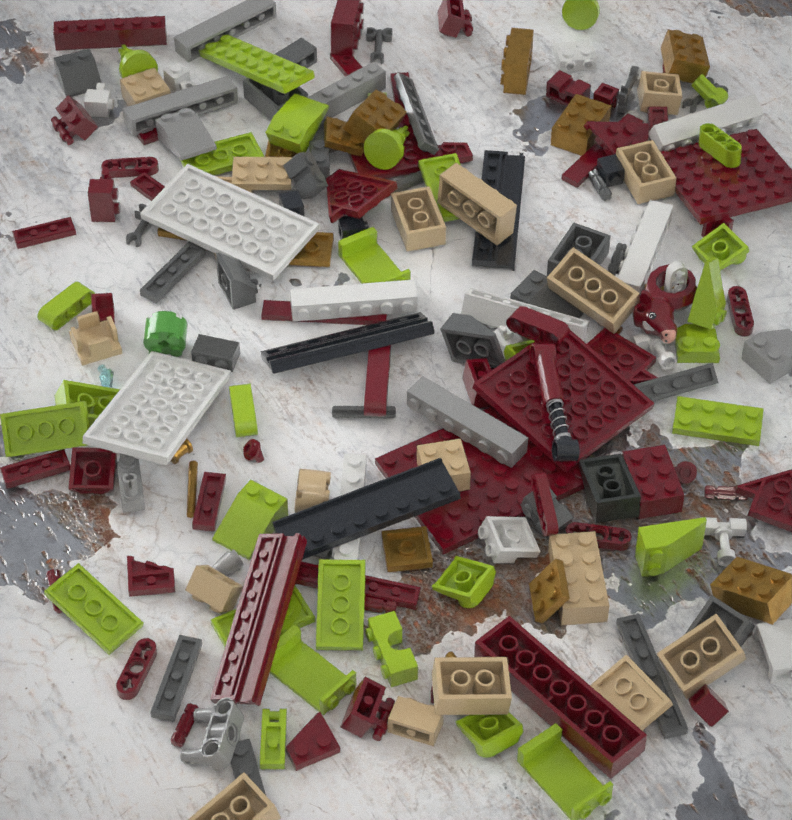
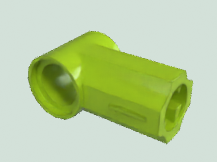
[690,74,728,109]

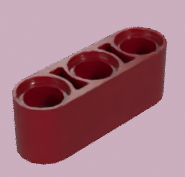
[506,306,570,348]

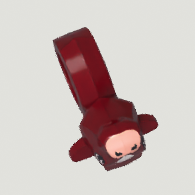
[632,264,697,343]

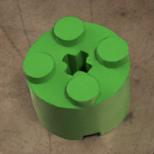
[143,311,188,357]

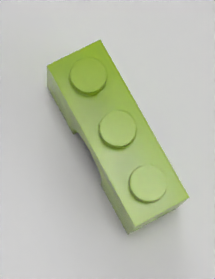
[365,611,418,687]

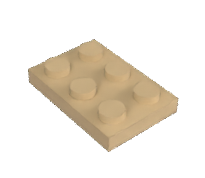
[231,157,292,190]
[590,655,673,731]

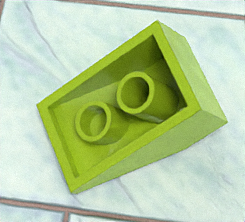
[265,93,329,153]
[687,257,727,329]
[54,380,120,427]
[212,480,288,560]
[635,517,707,577]

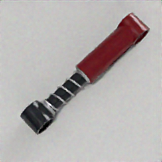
[529,343,580,462]

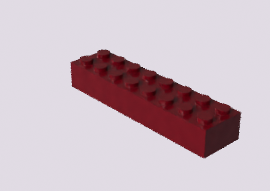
[474,616,647,779]

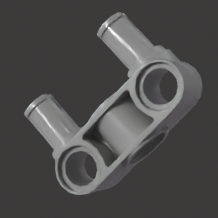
[117,453,145,513]
[180,698,244,771]

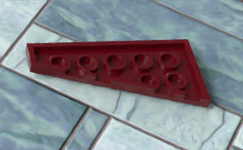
[348,141,473,179]

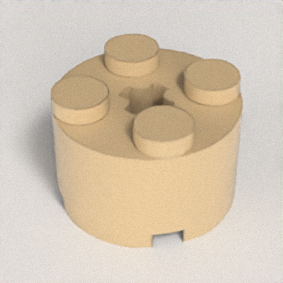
[294,469,331,513]

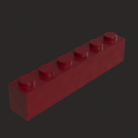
[53,16,167,51]

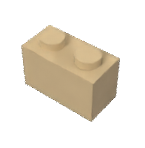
[185,565,243,614]
[388,696,444,746]

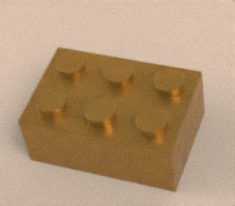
[500,27,534,95]
[660,29,710,83]
[343,89,407,144]
[551,94,611,156]
[710,557,792,625]

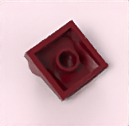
[68,447,118,494]

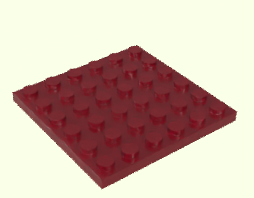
[660,129,792,225]
[472,330,655,473]

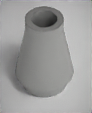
[212,550,244,575]

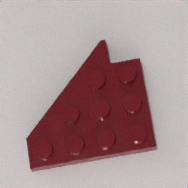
[326,169,398,223]
[587,328,658,385]
[736,469,792,532]

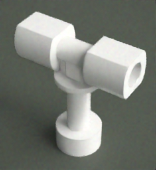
[631,333,677,370]
[700,517,747,567]

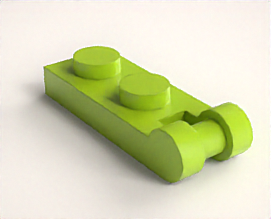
[260,709,287,769]

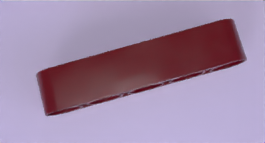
[364,345,391,417]

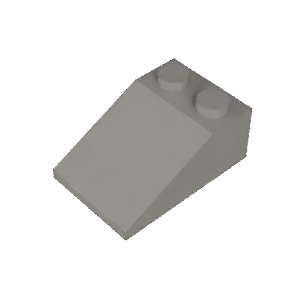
[155,108,217,160]
[741,329,792,384]

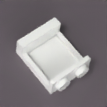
[754,617,792,684]

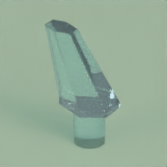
[98,364,114,388]

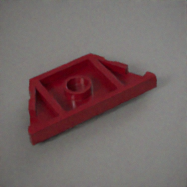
[584,121,650,156]

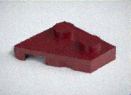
[127,555,175,597]
[286,712,340,771]

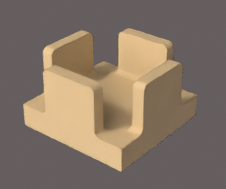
[69,312,122,366]

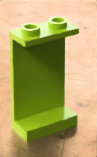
[338,227,411,284]
[270,625,357,716]
[517,723,614,820]

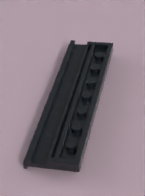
[472,150,525,271]
[261,312,435,374]
[272,458,461,560]

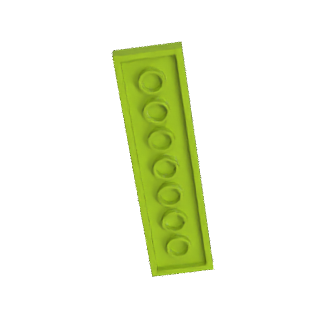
[199,35,315,94]

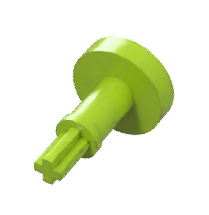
[562,0,600,30]
[118,45,158,78]
[364,126,410,169]

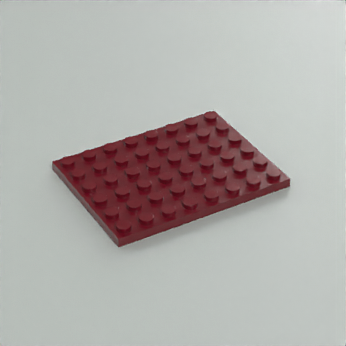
[375,406,585,555]

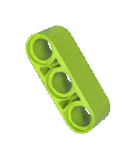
[699,123,742,168]
[37,281,95,330]
[229,383,258,438]

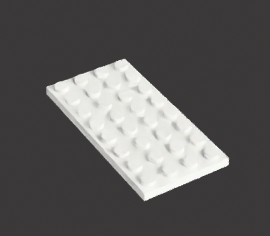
[140,164,320,281]
[83,351,231,465]

